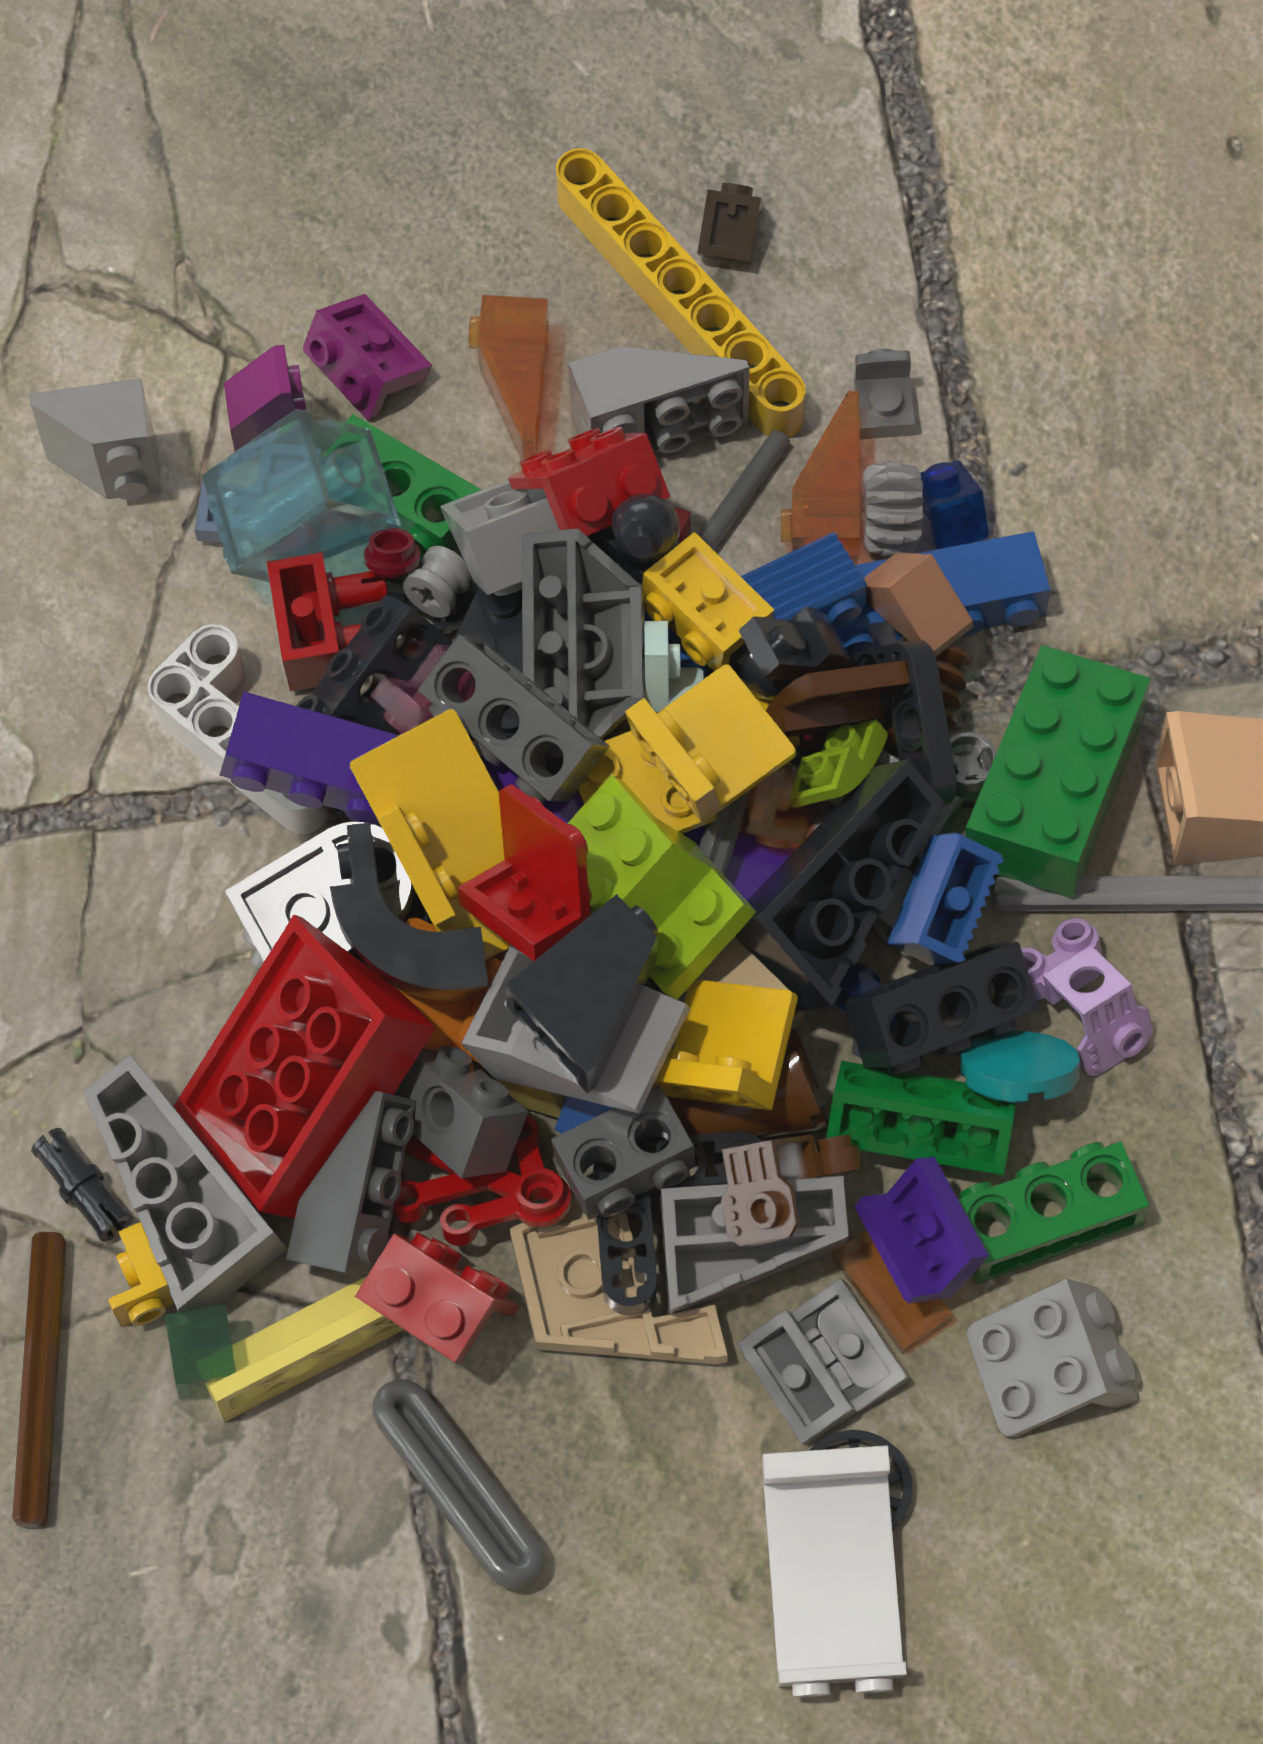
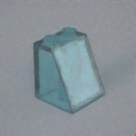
[201,409,402,582]

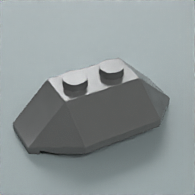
[522,529,645,759]

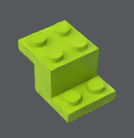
[567,774,756,1000]

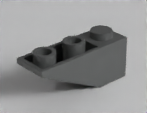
[286,1091,416,1276]

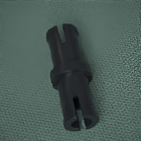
[31,1128,132,1242]

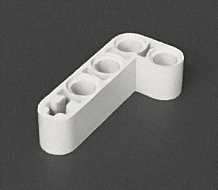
[148,624,329,834]

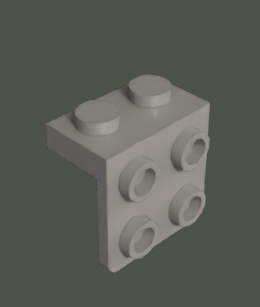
[967,1279,1138,1437]

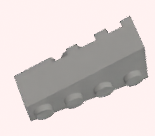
[83,1055,287,1325]

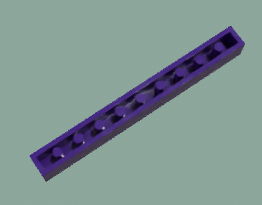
[219,691,796,900]

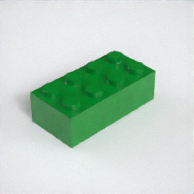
[965,645,1151,899]

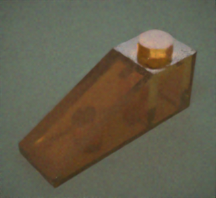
[468,295,550,461]
[780,391,860,564]

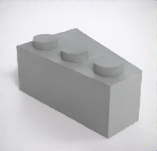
[660,1176,849,1315]

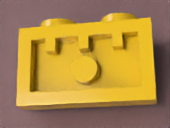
[642,532,774,672]

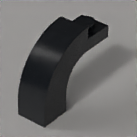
[329,822,489,1001]

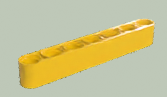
[556,148,806,438]

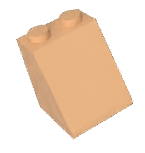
[1155,711,1263,866]

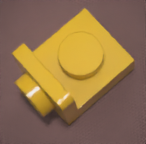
[108,1222,175,1326]

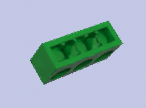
[311,414,482,558]
[826,1060,1016,1175]
[958,1141,1150,1284]

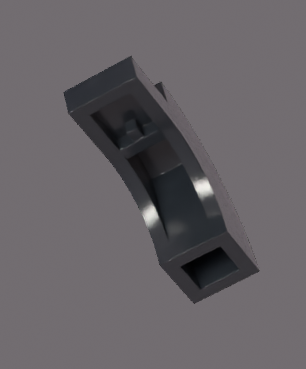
[738,606,856,681]

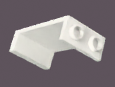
[762,1445,907,1698]

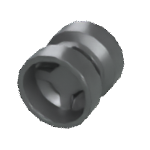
[950,732,997,808]

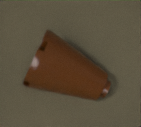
[666,1028,829,1138]

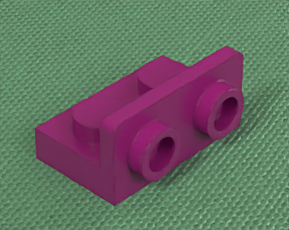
[303,294,432,420]

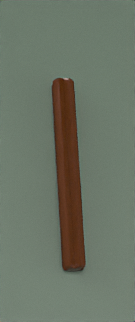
[12,1232,66,1528]

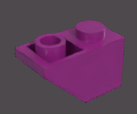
[224,345,309,458]

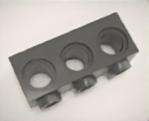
[418,634,610,803]

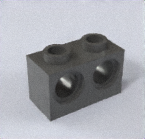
[551,1085,696,1220]

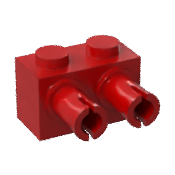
[266,552,397,692]

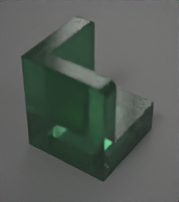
[165,1304,236,1399]

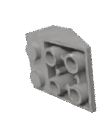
[568,346,749,454]
[462,945,690,1113]

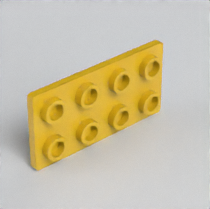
[350,709,511,960]

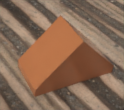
[864,553,973,656]

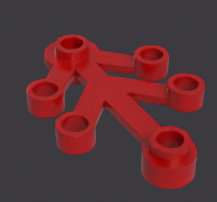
[393,1116,572,1246]

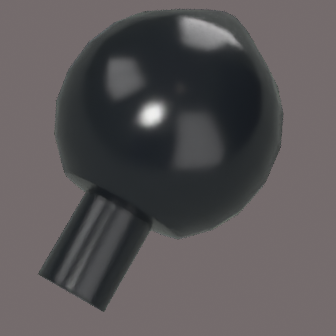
[612,493,680,564]

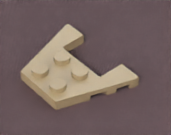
[510,1168,728,1365]

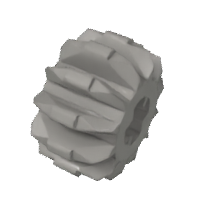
[859,462,924,556]

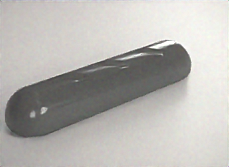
[372,1379,545,1589]

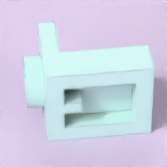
[644,621,703,712]

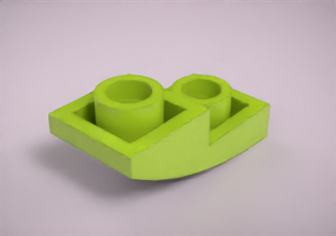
[788,719,888,808]

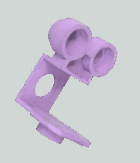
[1021,918,1153,1076]

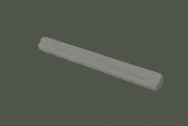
[993,876,1263,911]

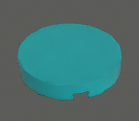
[960,1031,1080,1103]

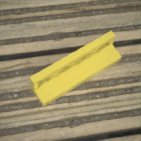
[195,1276,404,1423]

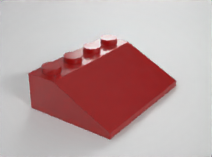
[173,915,435,1219]

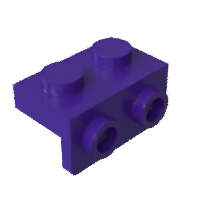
[855,1157,989,1303]

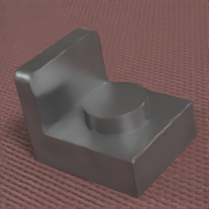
[853,348,916,439]

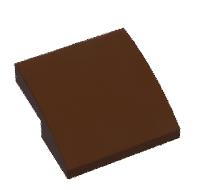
[766,660,910,738]

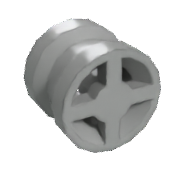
[403,546,474,618]

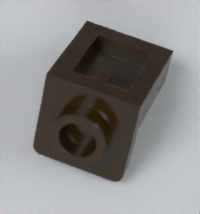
[697,183,763,264]

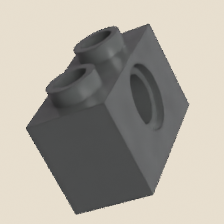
[396,1046,528,1178]

